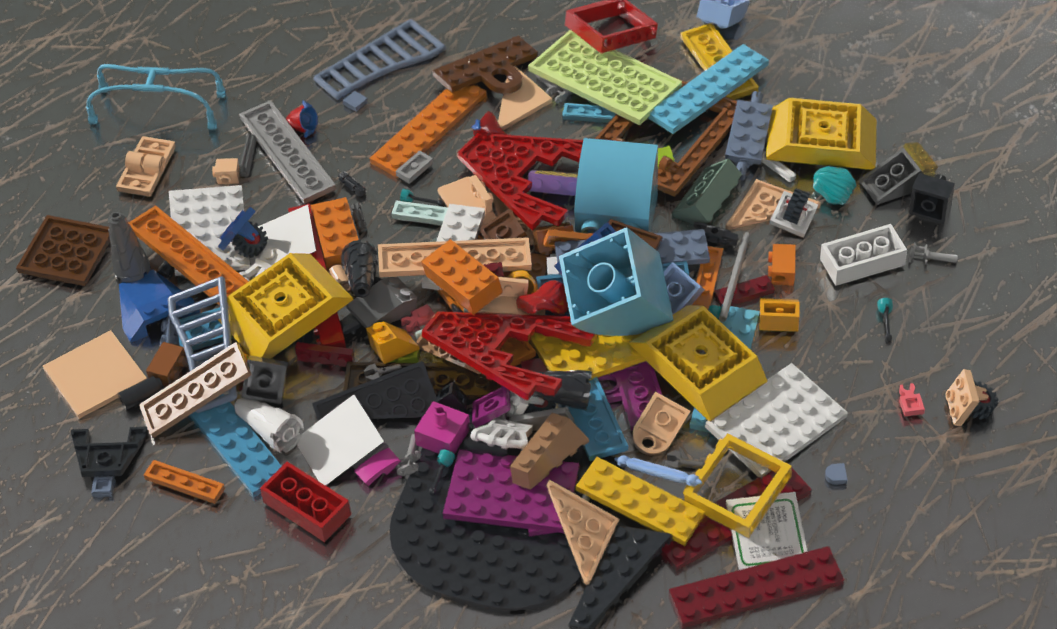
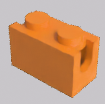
[768,244,796,286]

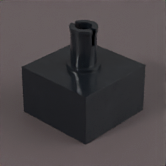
[909,173,955,224]
[241,355,289,405]

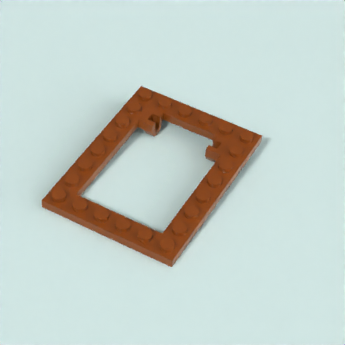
[595,77,737,197]

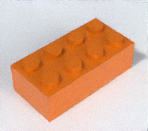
[311,197,359,272]
[421,239,503,315]

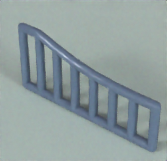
[314,19,446,100]
[168,276,237,413]

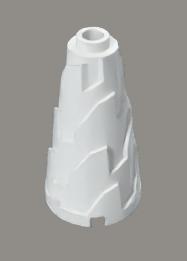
[235,398,304,453]

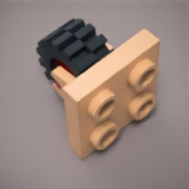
[946,369,999,426]

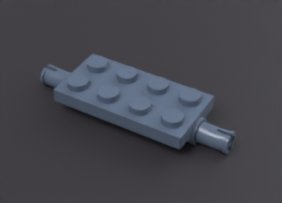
[725,91,773,181]

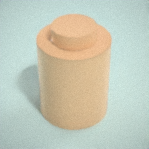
[328,265,352,292]

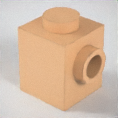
[212,158,240,184]

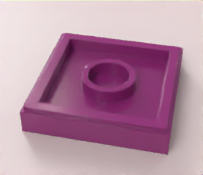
[472,387,510,428]

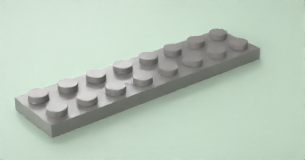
[240,100,336,204]

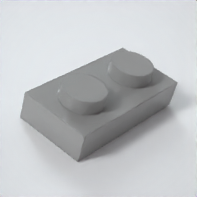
[396,151,433,184]

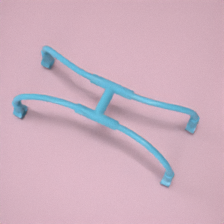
[86,64,226,130]

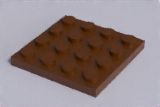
[16,215,110,286]

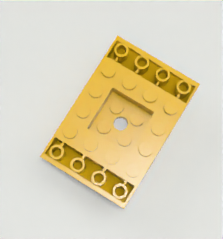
[766,98,877,170]
[217,253,353,359]
[629,305,768,421]

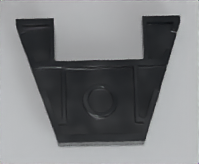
[70,427,149,477]

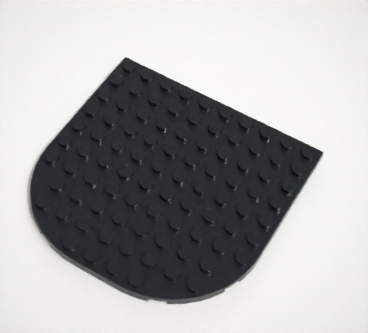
[390,424,628,613]

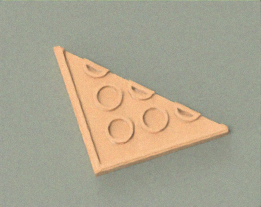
[498,66,552,131]
[726,179,821,230]
[546,480,619,585]

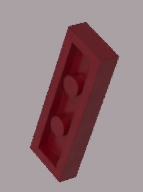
[714,275,775,307]
[295,342,355,367]

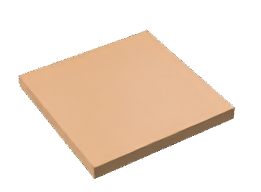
[43,330,147,419]

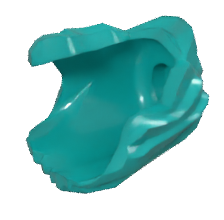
[813,166,857,205]

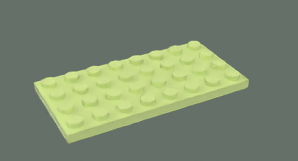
[528,30,682,125]

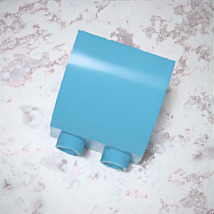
[574,138,658,234]
[559,227,674,336]

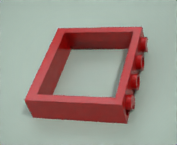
[565,0,658,53]

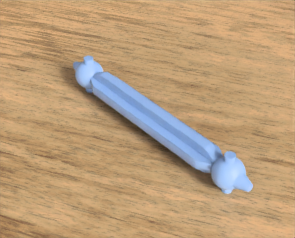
[614,455,702,487]

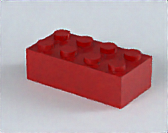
[260,461,352,542]

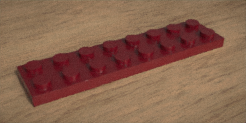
[661,462,812,571]
[669,546,844,628]

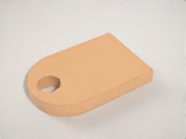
[633,392,690,456]

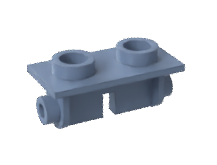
[160,314,180,346]

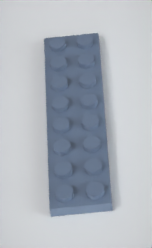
[555,229,710,274]

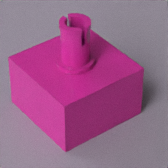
[414,401,470,454]

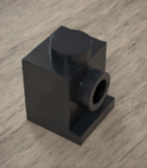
[436,382,468,412]

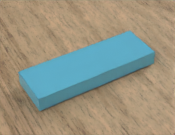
[562,103,616,123]

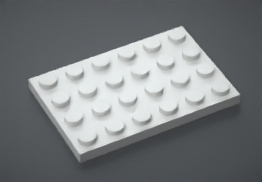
[169,185,250,276]
[705,363,848,478]

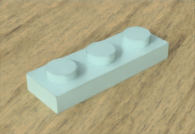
[391,201,448,225]

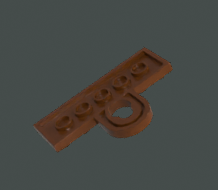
[432,36,538,94]

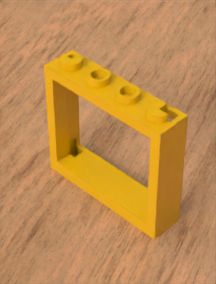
[683,433,792,538]

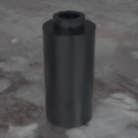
[117,376,164,410]
[464,434,510,457]

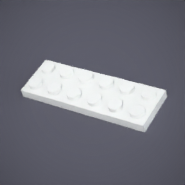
[422,204,486,290]

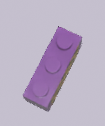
[528,170,578,196]

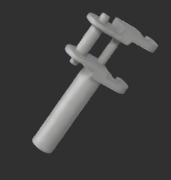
[536,75,572,103]
[909,243,958,265]
[397,434,421,476]

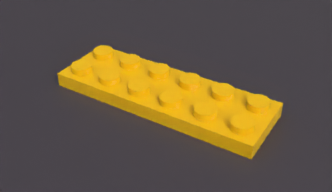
[681,23,759,100]
[576,457,705,546]

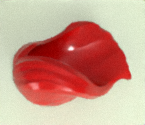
[516,280,569,316]

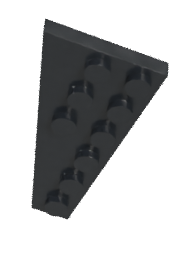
[312,361,437,421]

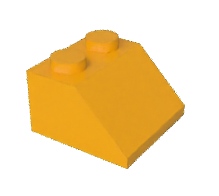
[366,321,420,364]

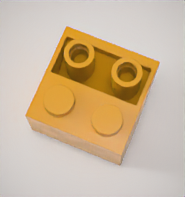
[759,298,800,332]

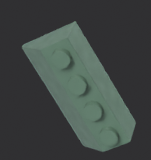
[671,158,742,225]

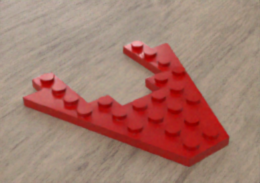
[457,133,583,230]
[422,312,597,400]

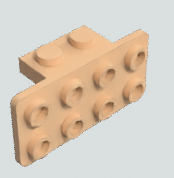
[438,175,496,234]
[468,277,545,315]

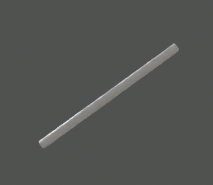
[719,232,751,322]

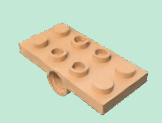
[116,136,176,197]

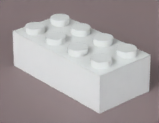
[820,224,907,286]

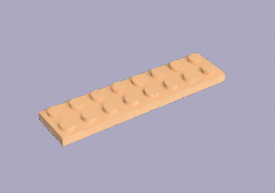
[378,238,532,277]

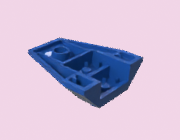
[119,270,200,343]

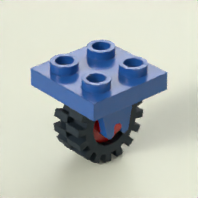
[217,207,268,258]

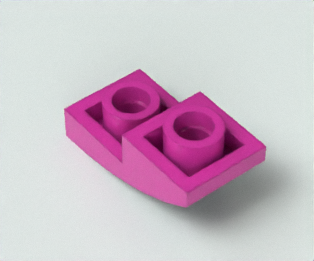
[355,447,401,486]

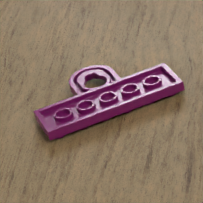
[598,361,662,431]

